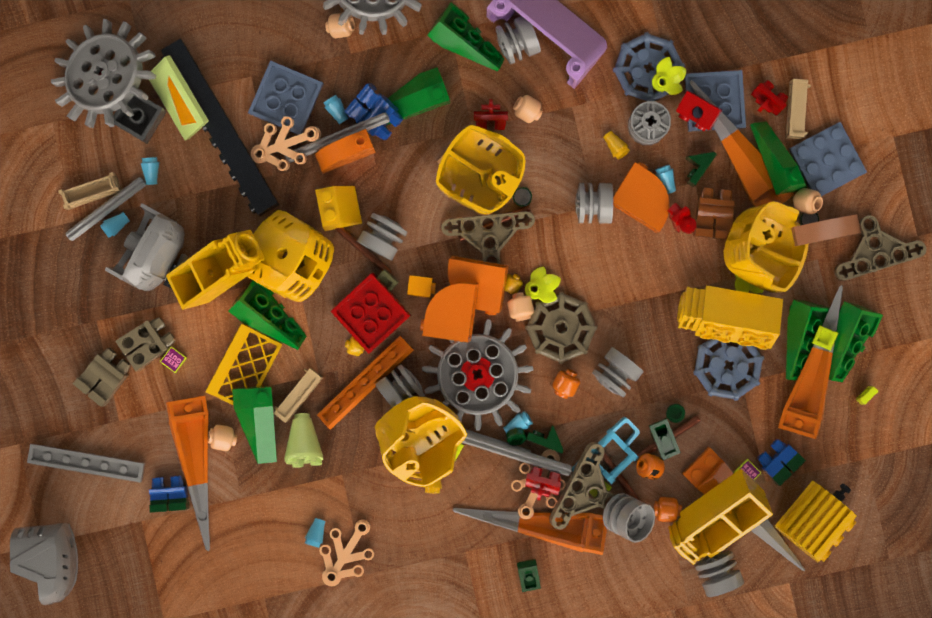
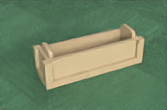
[786,79,811,140]
[58,172,121,210]
[274,368,323,423]

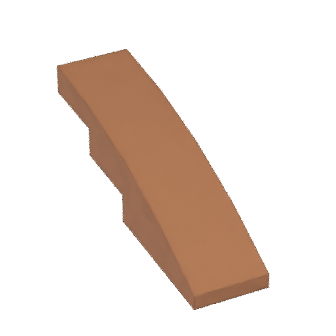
[791,214,861,247]

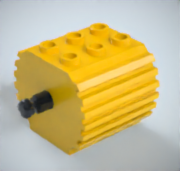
[775,480,857,563]

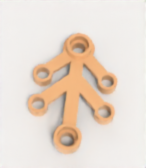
[251,117,321,171]
[511,449,566,519]
[319,519,374,586]

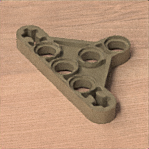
[441,211,535,264]
[834,215,926,281]
[549,442,615,530]

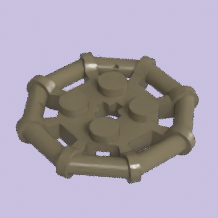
[525,292,597,364]

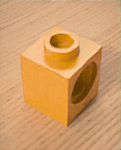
[407,275,436,298]

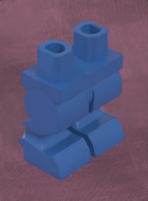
[344,83,403,140]

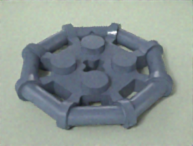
[613,32,685,101]
[693,339,764,401]

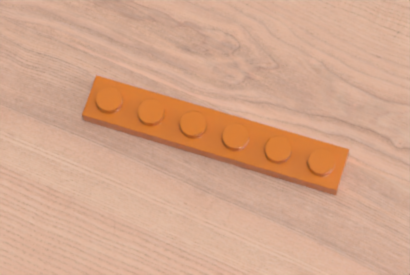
[317,336,414,430]

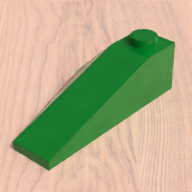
[427,2,505,71]
[386,67,450,126]
[750,121,807,195]
[228,280,307,350]
[786,300,830,380]
[829,301,883,382]
[232,386,277,464]

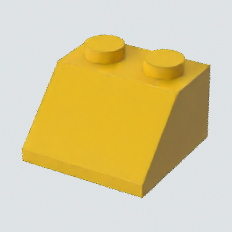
[315,186,362,231]

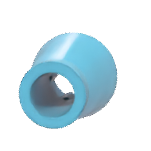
[323,95,349,124]
[140,157,160,185]
[655,165,676,194]
[100,212,130,238]
[503,411,533,434]
[305,518,326,548]

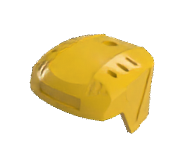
[436,125,526,214]
[723,201,809,293]
[247,210,334,302]
[375,396,467,487]

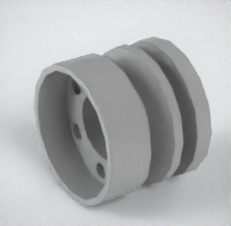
[495,16,541,65]
[628,101,671,145]
[575,183,613,224]
[357,213,408,261]
[592,347,644,398]
[375,364,425,408]
[603,493,655,543]
[694,551,745,597]

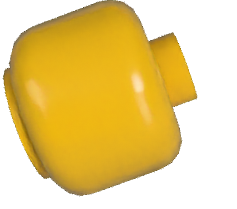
[505,274,523,294]
[345,336,364,356]

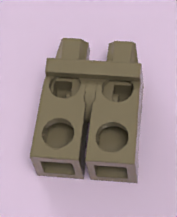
[115,317,176,372]
[73,348,131,407]

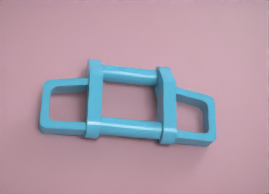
[572,417,640,485]

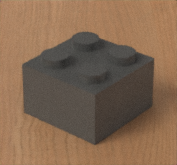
[113,95,167,144]

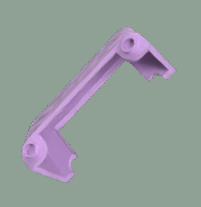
[486,0,607,89]

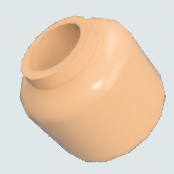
[325,12,355,39]
[513,95,543,123]
[793,188,823,215]
[507,292,534,322]
[208,425,237,451]

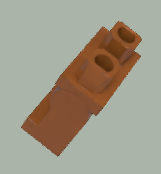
[693,188,735,240]

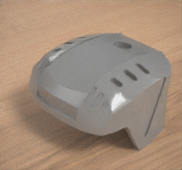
[105,203,185,291]
[10,523,78,605]

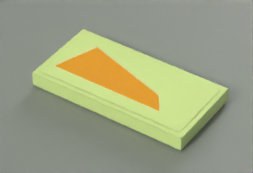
[149,55,209,140]

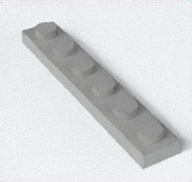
[27,444,145,483]

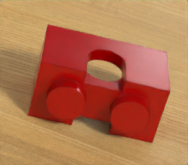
[676,91,722,132]

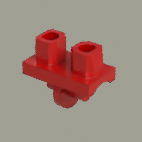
[751,80,788,116]
[474,99,508,130]
[667,203,697,234]
[525,467,561,501]

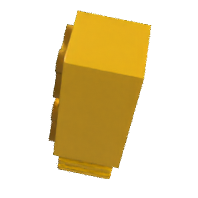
[166,230,265,310]
[677,285,783,350]
[668,469,773,565]

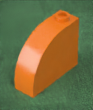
[315,129,376,174]
[613,162,670,233]
[448,256,509,315]
[420,282,479,343]

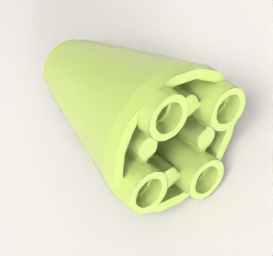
[284,413,323,468]

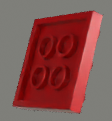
[330,273,411,354]

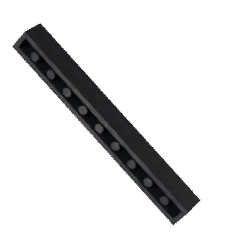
[161,39,279,216]

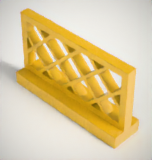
[205,323,283,405]

